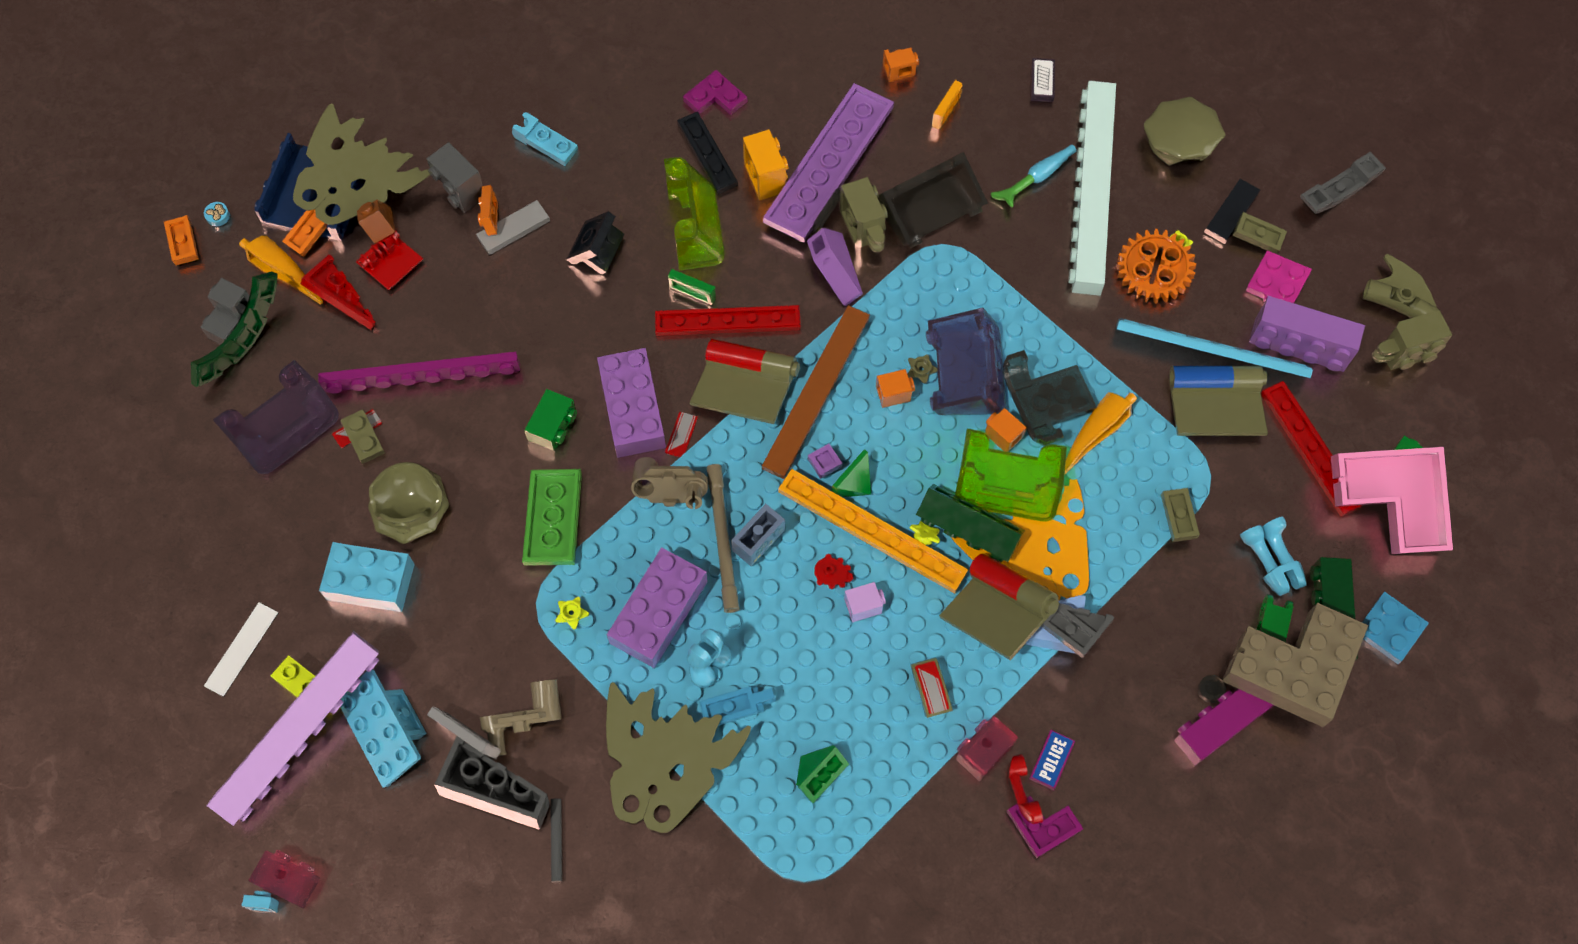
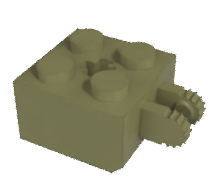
[840,177,887,253]
[1372,310,1452,370]

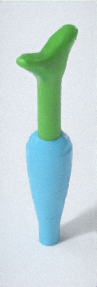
[991,144,1076,207]

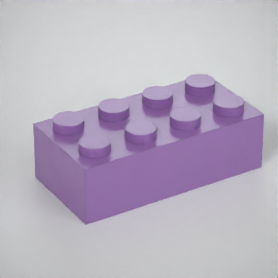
[1249,296,1365,372]
[597,348,666,458]
[607,547,708,669]

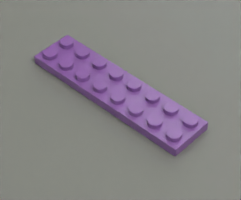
[763,83,894,243]

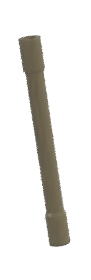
[707,464,739,613]

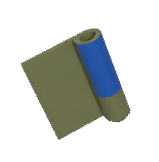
[1169,366,1268,436]

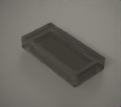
[811,188,841,235]

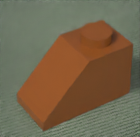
[357,199,395,244]

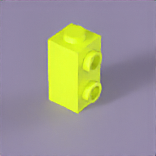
[271,655,315,698]

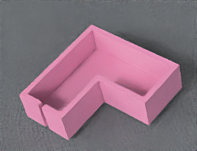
[1331,447,1453,554]

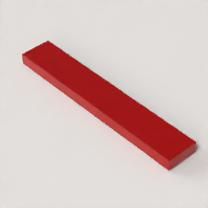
[655,305,801,336]
[1261,380,1363,517]

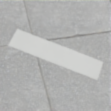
[204,603,278,696]

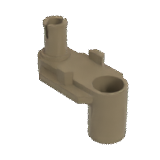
[631,457,708,509]
[480,679,562,757]

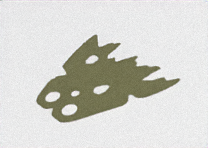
[293,104,430,225]
[606,682,751,833]

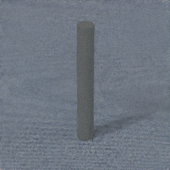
[551,798,562,883]

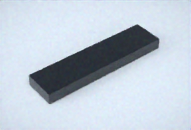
[677,111,738,195]

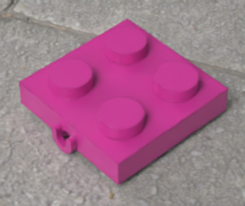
[1246,250,1312,304]

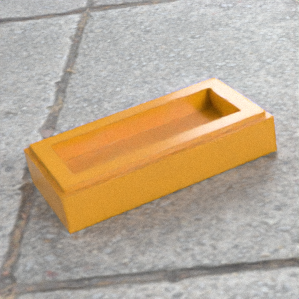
[932,80,963,130]

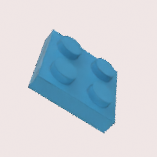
[1362,591,1429,664]

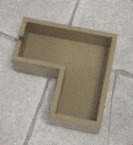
[1222,603,1368,727]

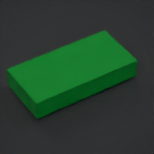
[668,269,716,305]

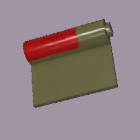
[690,339,800,424]
[939,554,1059,661]

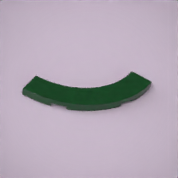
[191,271,278,387]

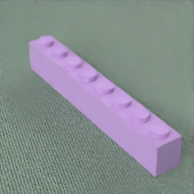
[207,631,379,826]

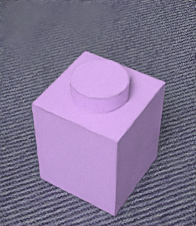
[844,582,886,623]

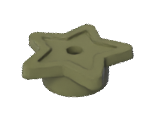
[907,354,938,384]

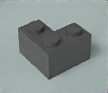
[426,142,483,213]
[200,278,250,345]

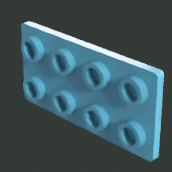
[340,670,426,788]

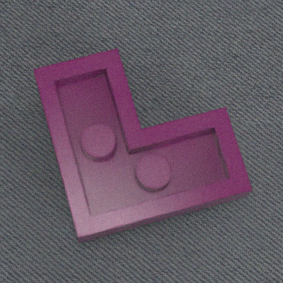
[683,70,747,115]
[1006,796,1083,859]

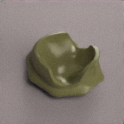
[1144,97,1225,165]
[368,462,449,544]

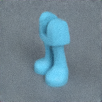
[1240,517,1307,596]
[687,629,732,688]

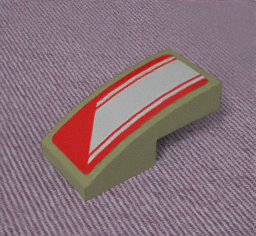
[910,657,953,718]

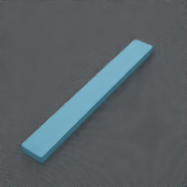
[1116,318,1313,378]

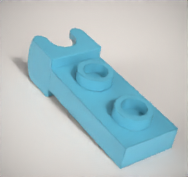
[512,112,578,166]

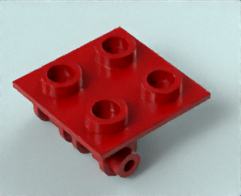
[356,230,423,290]

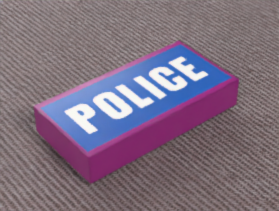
[1029,730,1075,791]

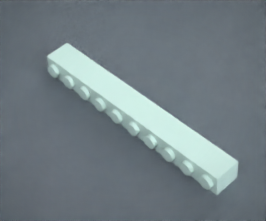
[1068,81,1116,296]

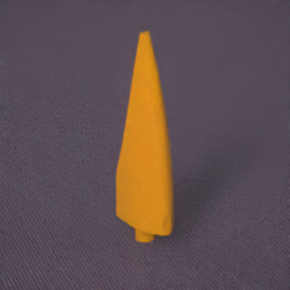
[239,235,323,305]
[1060,392,1137,476]

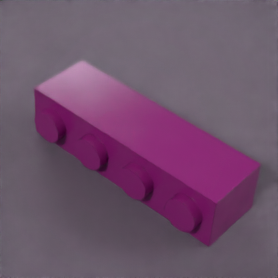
[1174,689,1274,766]

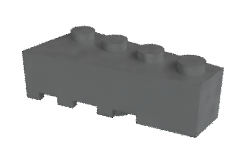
[434,736,550,830]

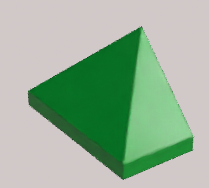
[832,449,871,497]
[796,745,849,803]

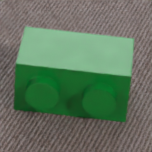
[524,389,577,451]

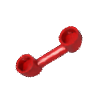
[1009,754,1043,824]

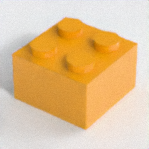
[743,129,789,201]

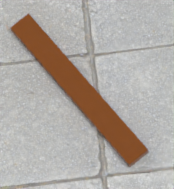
[762,305,870,479]

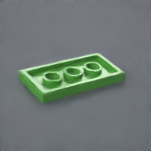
[522,469,582,565]

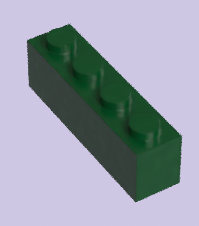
[916,484,1025,562]
[1310,557,1358,661]

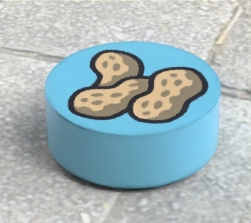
[204,202,230,226]

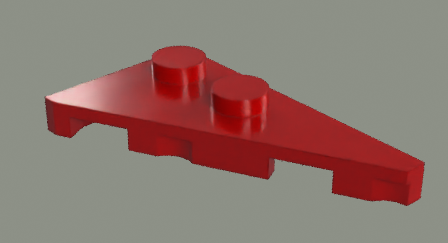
[300,254,376,330]

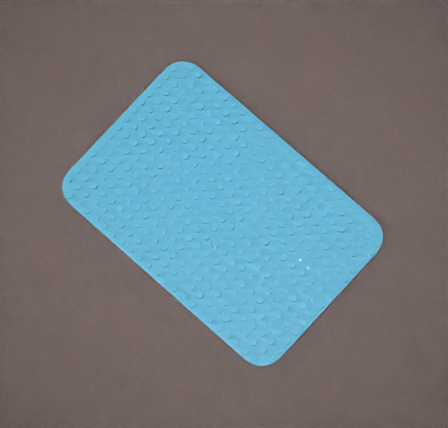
[536,244,1211,883]

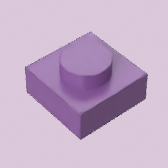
[808,444,842,479]

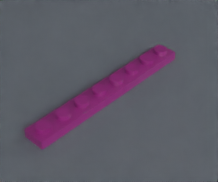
[318,352,520,394]

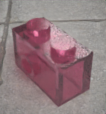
[956,716,1018,781]
[248,850,320,909]

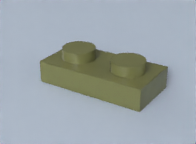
[1233,212,1287,254]
[340,409,385,464]
[1161,488,1200,542]

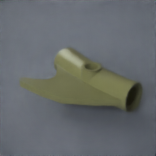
[1363,254,1439,318]

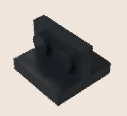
[566,211,624,274]

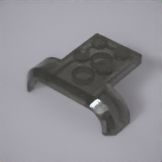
[1003,350,1097,446]

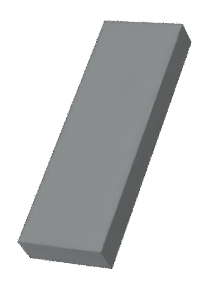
[476,200,550,255]
[427,707,501,759]

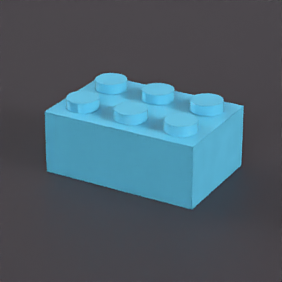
[319,542,415,612]

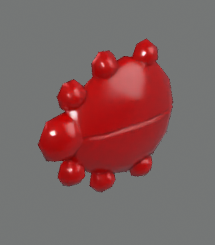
[814,554,853,589]

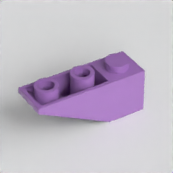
[807,228,863,306]

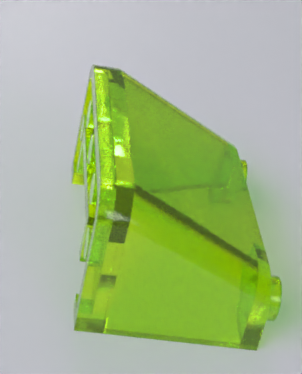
[664,157,724,270]
[955,429,1067,522]

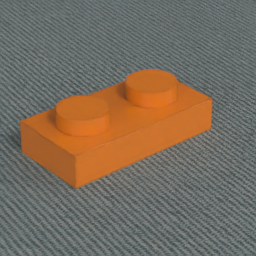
[478,185,498,236]
[282,209,328,257]
[164,215,199,266]

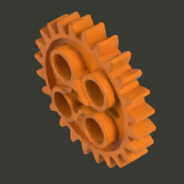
[1116,229,1196,304]

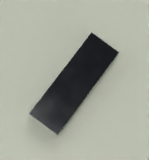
[1204,179,1260,244]

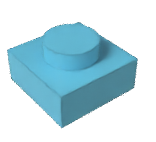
[242,891,279,913]

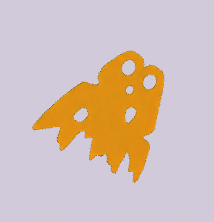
[951,479,1089,601]

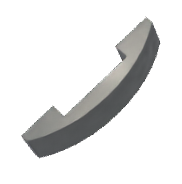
[1300,152,1386,214]

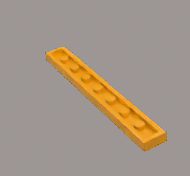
[778,469,968,594]

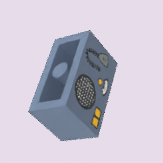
[731,504,785,567]

